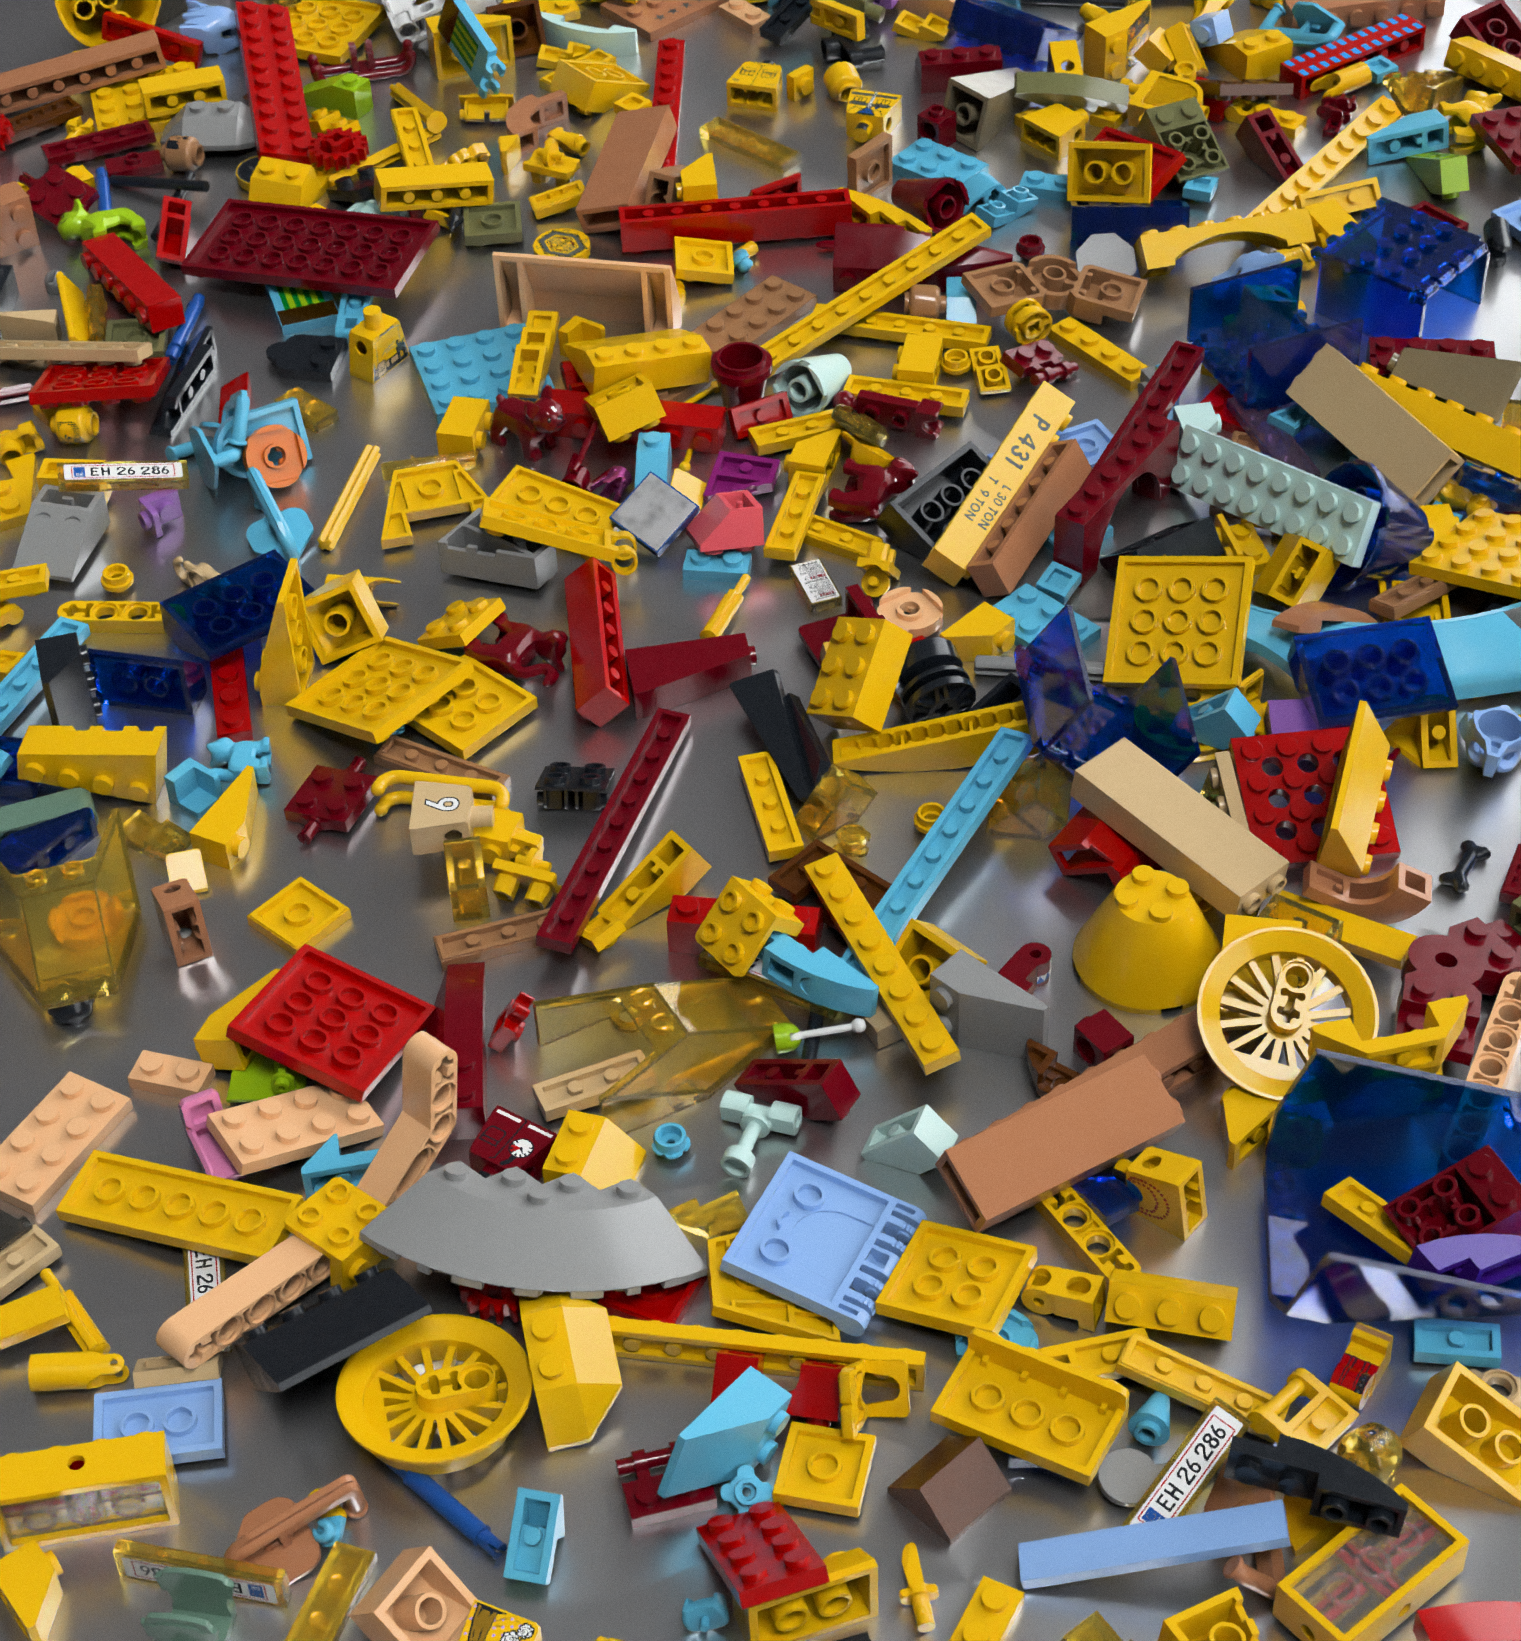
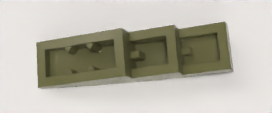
[1014,72,1129,113]

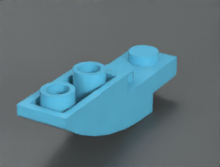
[757,930,879,1017]

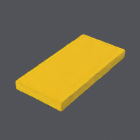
[490,464,621,531]

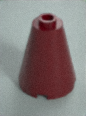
[891,177,969,234]

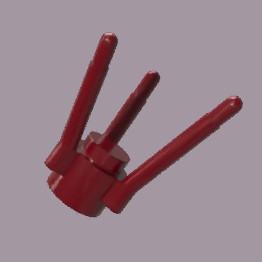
[561,420,613,493]

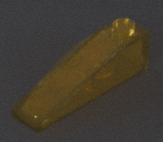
[1383,68,1468,116]

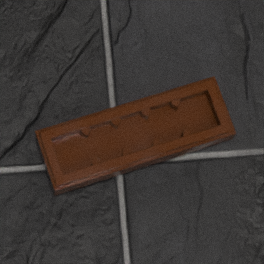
[9,96,84,143]

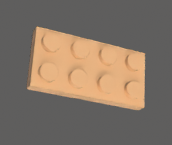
[0,1071,133,1216]
[206,1083,385,1176]

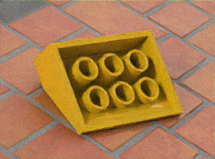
[563,328,712,395]
[1316,700,1394,878]

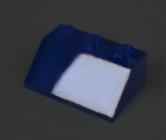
[88,648,208,716]

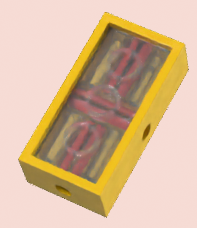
[0,1430,180,1552]
[1272,1483,1470,1641]

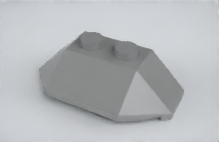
[160,100,256,151]

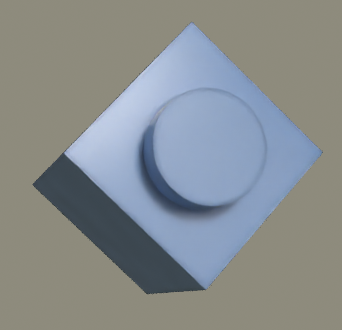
[1189,9,1234,48]

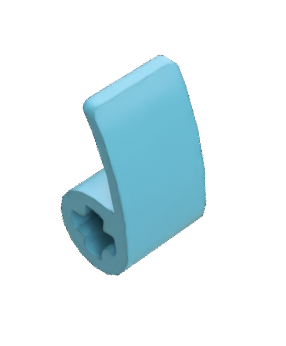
[963,171,1006,215]

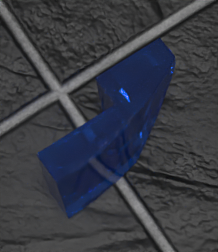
[1071,1177,1140,1227]

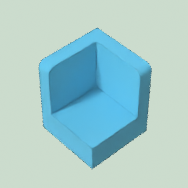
[164,757,223,818]

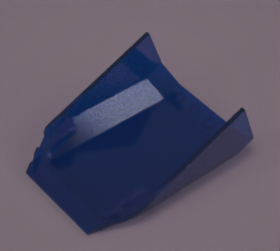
[1263,1048,1521,1324]

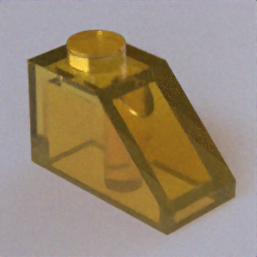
[443,836,491,923]

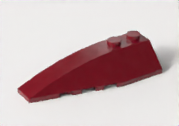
[833,222,1013,294]
[426,962,487,1141]

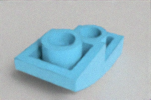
[975,186,1039,228]

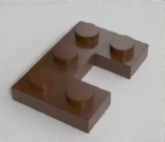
[1194,79,1294,101]
[768,839,892,932]

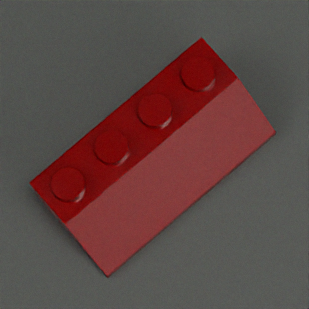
[666,894,825,956]

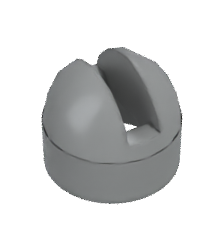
[44,270,66,295]

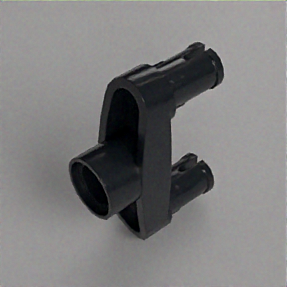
[821,20,886,69]

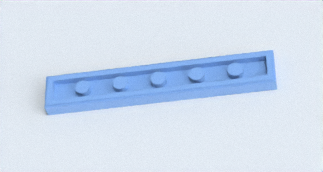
[1018,1499,1291,1590]

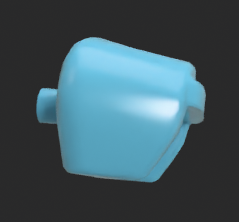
[681,1592,729,1632]

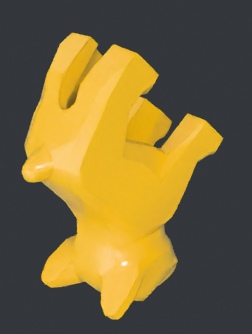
[1438,90,1503,155]

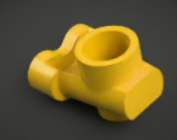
[0,420,45,466]

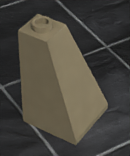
[943,67,1030,151]
[1386,347,1521,425]

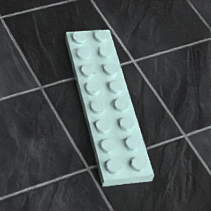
[1170,424,1382,568]

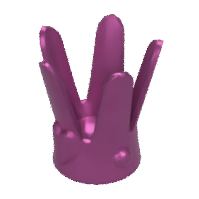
[590,466,632,503]

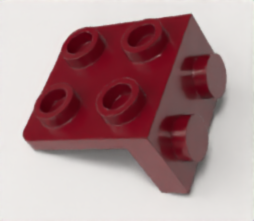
[798,584,885,669]

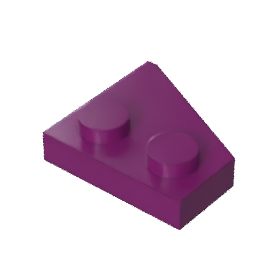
[703,451,781,504]

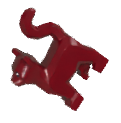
[463,612,568,688]

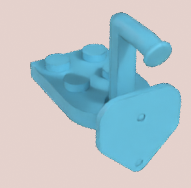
[165,397,313,490]

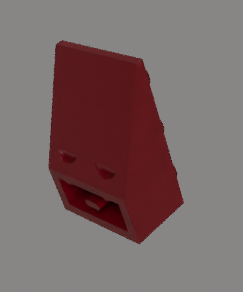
[1382,1144,1521,1251]

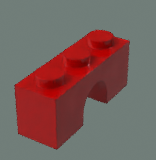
[711,1349,847,1427]

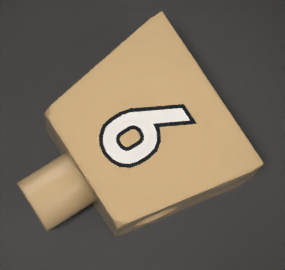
[409,781,495,855]

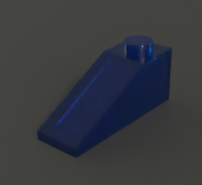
[0,807,99,897]

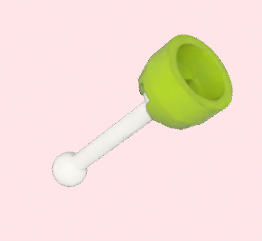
[773,1018,866,1055]

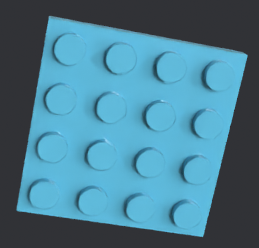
[409,323,555,425]

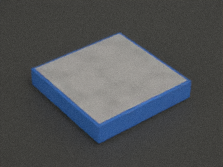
[609,471,701,558]

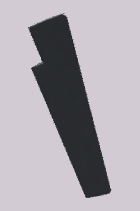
[149,325,217,438]
[729,669,831,808]

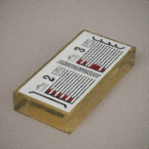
[789,558,842,614]

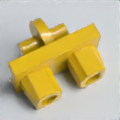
[522,141,581,187]
[856,541,901,598]
[492,848,562,910]

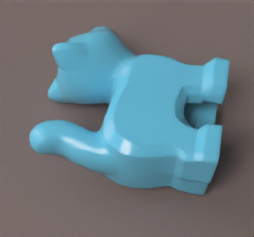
[206,737,272,784]

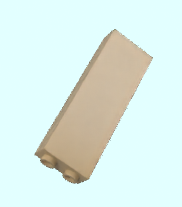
[1285,343,1465,506]
[1070,737,1289,916]

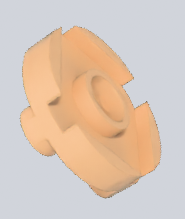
[877,587,943,639]

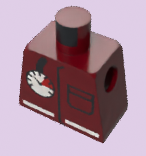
[468,1105,557,1181]

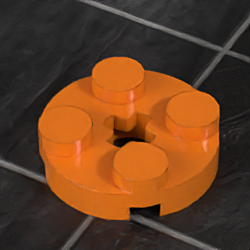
[242,424,307,488]

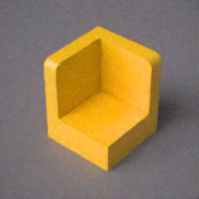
[558,315,606,358]

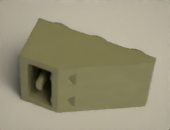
[1136,97,1230,183]

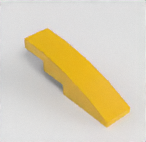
[838,187,932,237]
[507,310,560,399]

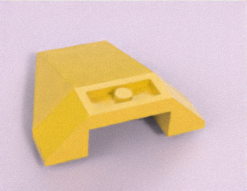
[1308,995,1469,1130]

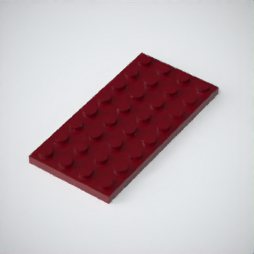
[180,198,440,299]

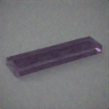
[1226,390,1321,477]

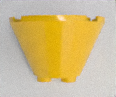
[54,0,161,47]
[1072,865,1222,1015]

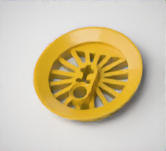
[1197,926,1379,1102]
[335,1314,533,1475]

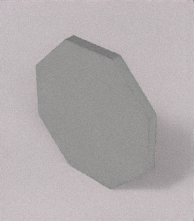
[1075,233,1137,276]

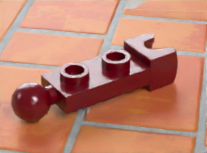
[832,389,944,440]

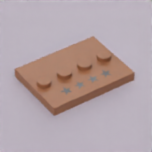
[600,0,729,42]

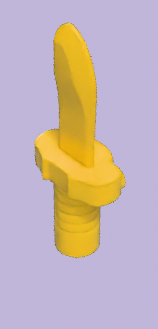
[899,1542,939,1633]

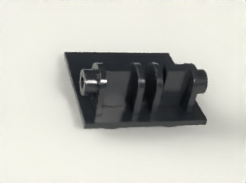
[535,762,615,811]

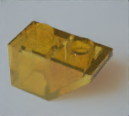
[795,764,878,841]

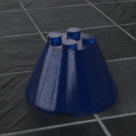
[1324,459,1434,592]

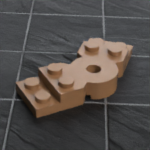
[961,254,1148,325]

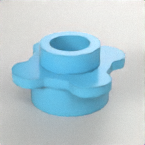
[720,1465,773,1514]

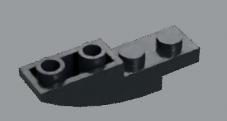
[1223,1433,1409,1538]

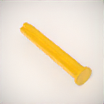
[389,82,447,133]

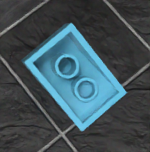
[657,1366,793,1498]

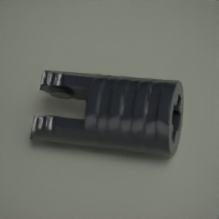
[1483,217,1512,269]

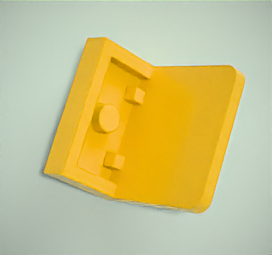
[695,876,805,977]
[285,1177,389,1289]

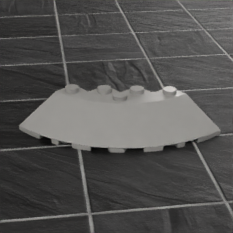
[359,1160,708,1299]

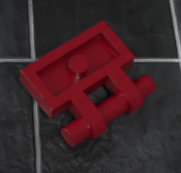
[1000,339,1079,386]
[615,1441,717,1529]

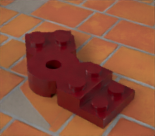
[1393,917,1521,1066]

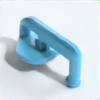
[1258,1,1345,48]
[199,390,250,446]
[246,467,314,563]

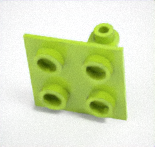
[226,1052,308,1103]

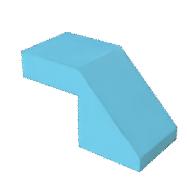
[946,277,977,324]

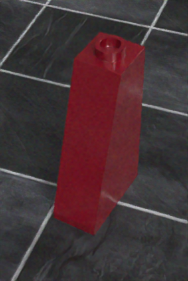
[625,633,757,720]

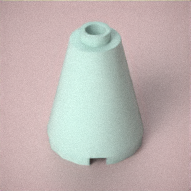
[773,353,852,417]

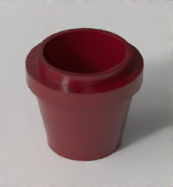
[710,342,773,409]

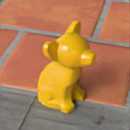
[1429,478,1498,517]

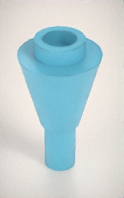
[1128,1390,1171,1446]

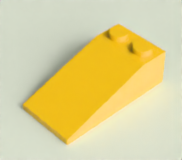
[254,558,315,706]

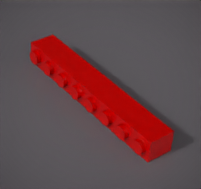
[618,188,852,253]

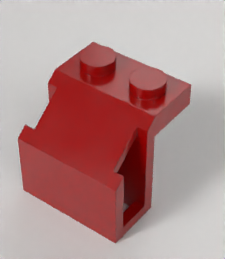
[1048,806,1163,887]

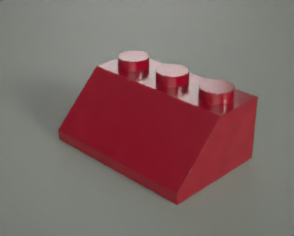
[915,44,1003,94]

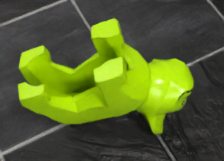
[57,199,148,250]

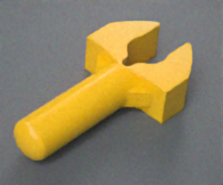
[64,116,95,140]

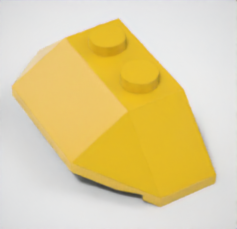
[519,1291,623,1452]

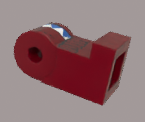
[998,942,1052,996]

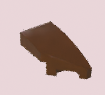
[1025,1038,1081,1097]

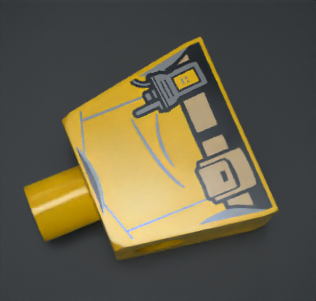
[349,305,409,384]

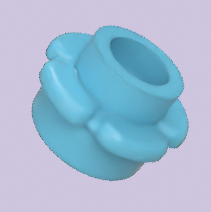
[652,1123,691,1159]

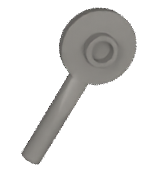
[1097,1448,1228,1507]

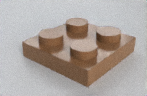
[847,131,893,197]

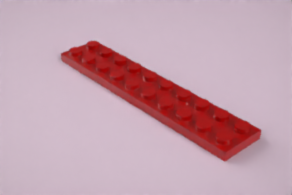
[234,1,313,165]

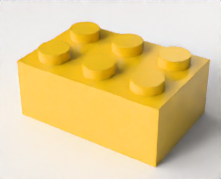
[806,617,913,733]

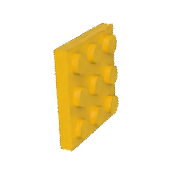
[407,654,538,760]
[875,1219,1038,1337]

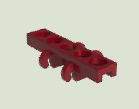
[1316,93,1357,139]

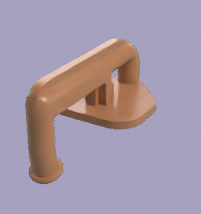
[1204,1458,1286,1600]
[223,1474,368,1587]

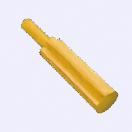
[700,574,751,639]
[40,1268,110,1354]

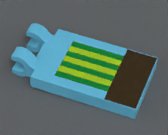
[437,0,506,99]
[264,284,338,336]

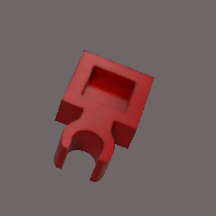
[487,991,535,1053]

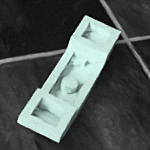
[541,12,639,57]

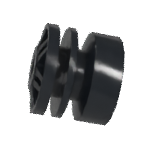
[895,637,976,723]

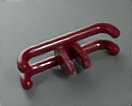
[307,39,417,81]

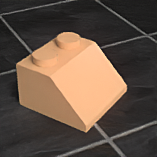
[348,1546,478,1641]

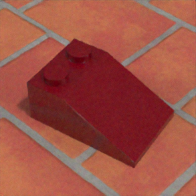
[1449,0,1521,59]

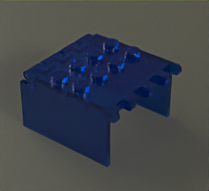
[1311,197,1490,338]
[1187,258,1364,412]
[1014,604,1201,777]

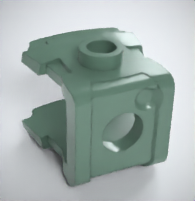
[141,1567,237,1641]

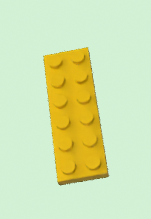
[55,1150,304,1264]

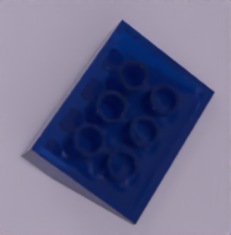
[947,0,1083,65]
[1069,200,1190,247]
[159,549,315,662]
[1287,616,1459,730]

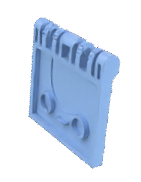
[720,1151,927,1336]

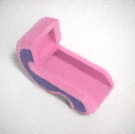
[178,1088,246,1181]

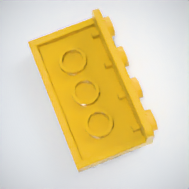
[930,1328,1130,1486]

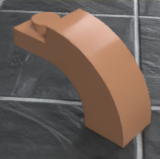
[506,89,569,157]
[1302,860,1432,925]

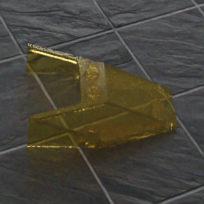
[0,808,143,1011]
[532,976,791,1134]

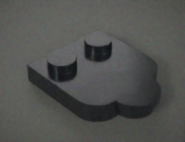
[326,165,381,202]
[266,334,348,383]

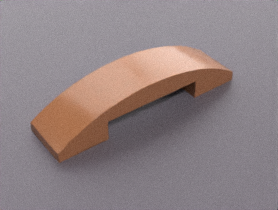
[1271,601,1378,634]

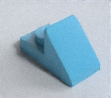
[301,1133,379,1199]
[503,1487,565,1585]

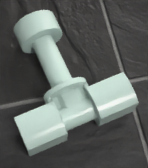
[720,1090,803,1178]

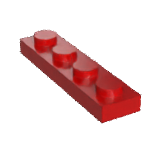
[101,11,204,69]
[209,642,253,743]

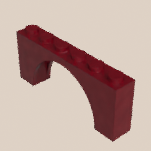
[1053,413,1180,588]

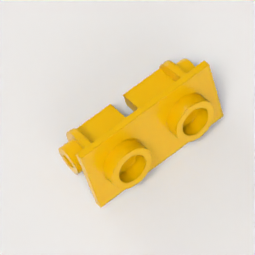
[459,93,515,123]

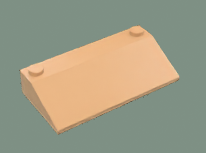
[492,252,682,332]

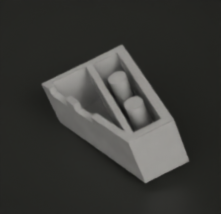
[437,508,558,589]

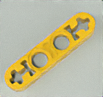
[57,601,187,634]
[1034,1187,1141,1291]

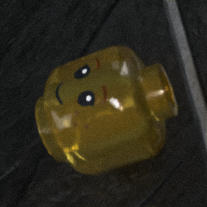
[1337,1422,1403,1481]

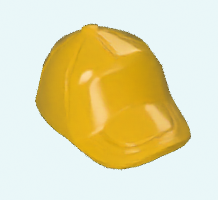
[840,431,895,467]

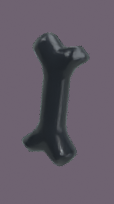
[1439,840,1491,893]

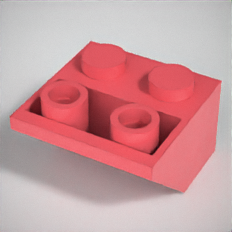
[686,490,764,555]

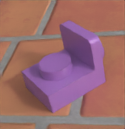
[137,484,183,538]

